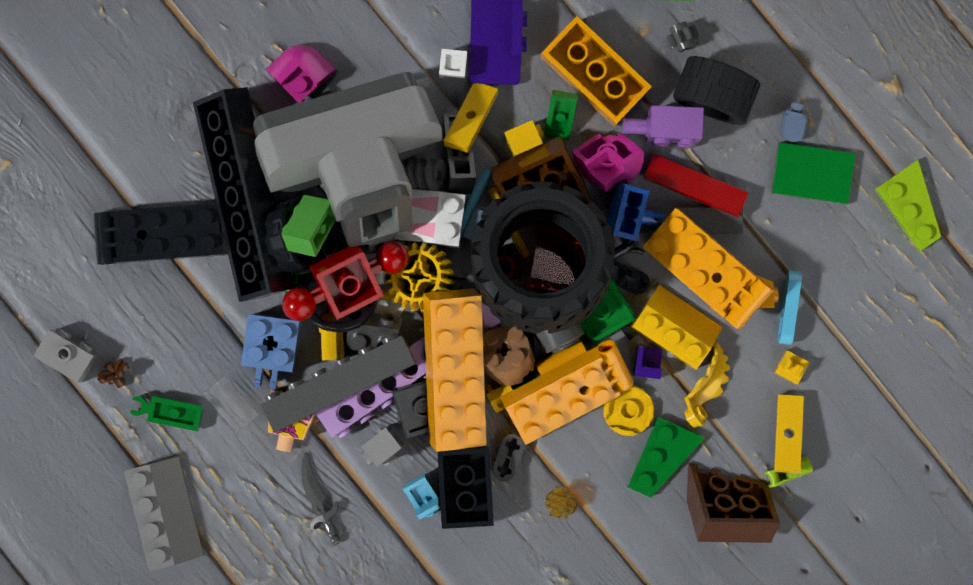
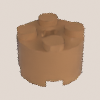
[483,326,535,386]

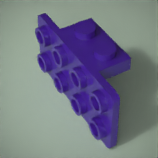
[469,0,528,85]

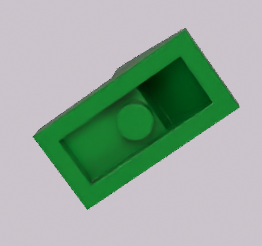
[544,90,578,140]

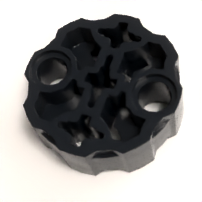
[264,196,339,275]

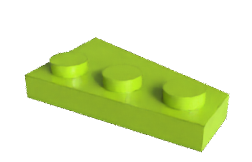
[875,160,941,252]

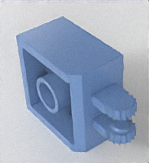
[241,314,302,391]

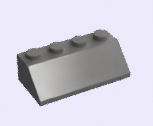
[124,456,204,572]

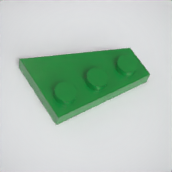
[627,417,705,498]

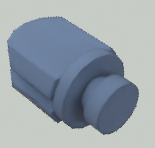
[780,102,808,142]

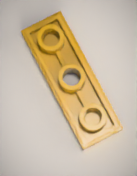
[444,83,498,153]
[774,394,804,474]

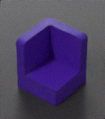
[633,345,663,379]

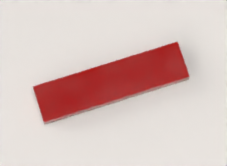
[643,154,748,218]

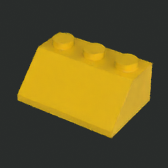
[631,285,723,370]

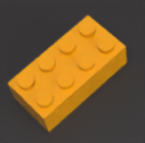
[540,16,652,127]

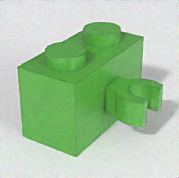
[281,195,336,257]

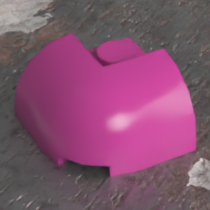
[265,44,338,103]
[571,133,644,192]

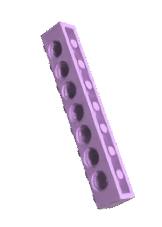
[315,302,501,438]

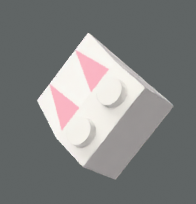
[393,189,466,248]

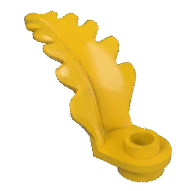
[684,341,730,428]

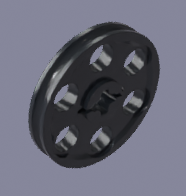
[301,272,378,333]

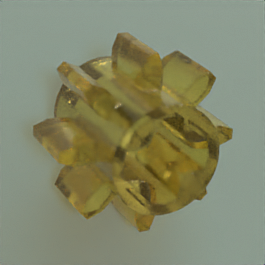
[545,486,577,519]

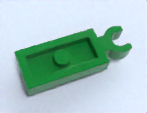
[130,396,204,431]

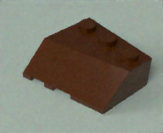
[492,136,592,202]
[687,462,780,543]

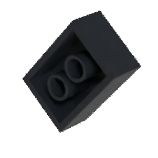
[437,446,494,529]

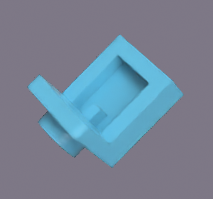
[402,473,441,519]

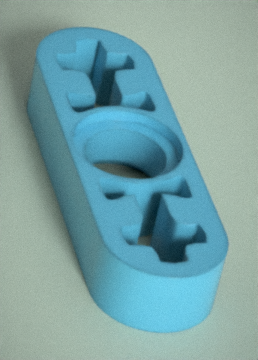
[777,270,802,345]

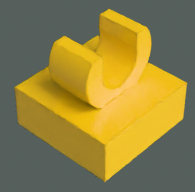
[774,350,810,385]
[486,384,513,413]

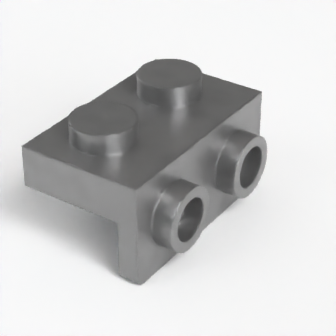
[345,310,402,351]

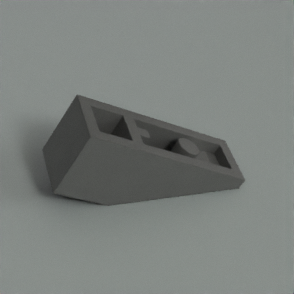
[442,113,476,194]

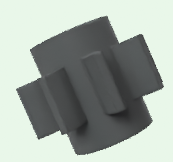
[666,21,699,52]

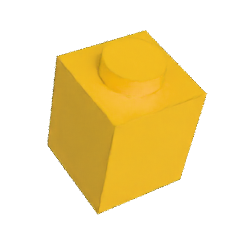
[504,120,545,157]

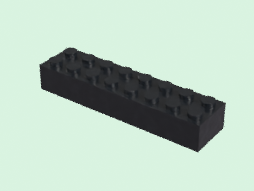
[193,87,294,302]

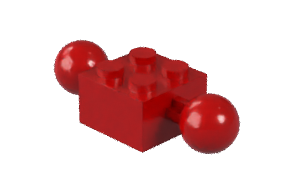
[282,241,409,321]

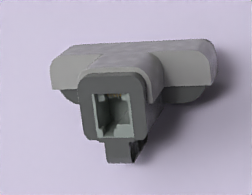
[253,72,442,253]

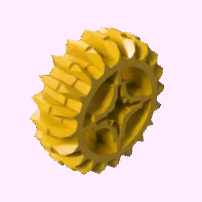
[385,242,454,312]

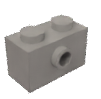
[33,328,98,383]
[361,426,404,467]

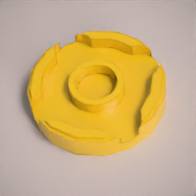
[603,385,654,436]

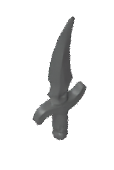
[302,453,340,545]

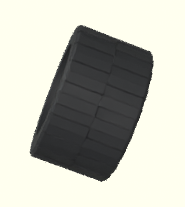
[673,56,760,125]

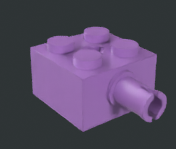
[622,106,704,148]

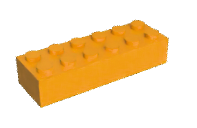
[423,288,486,452]

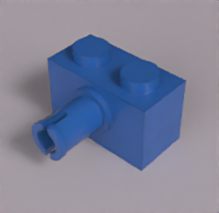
[606,183,664,241]

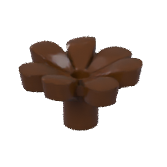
[97,359,129,388]

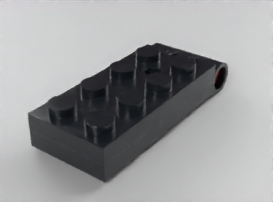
[93,204,224,265]

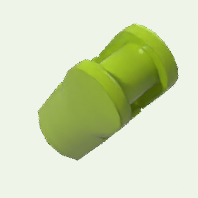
[764,456,813,488]

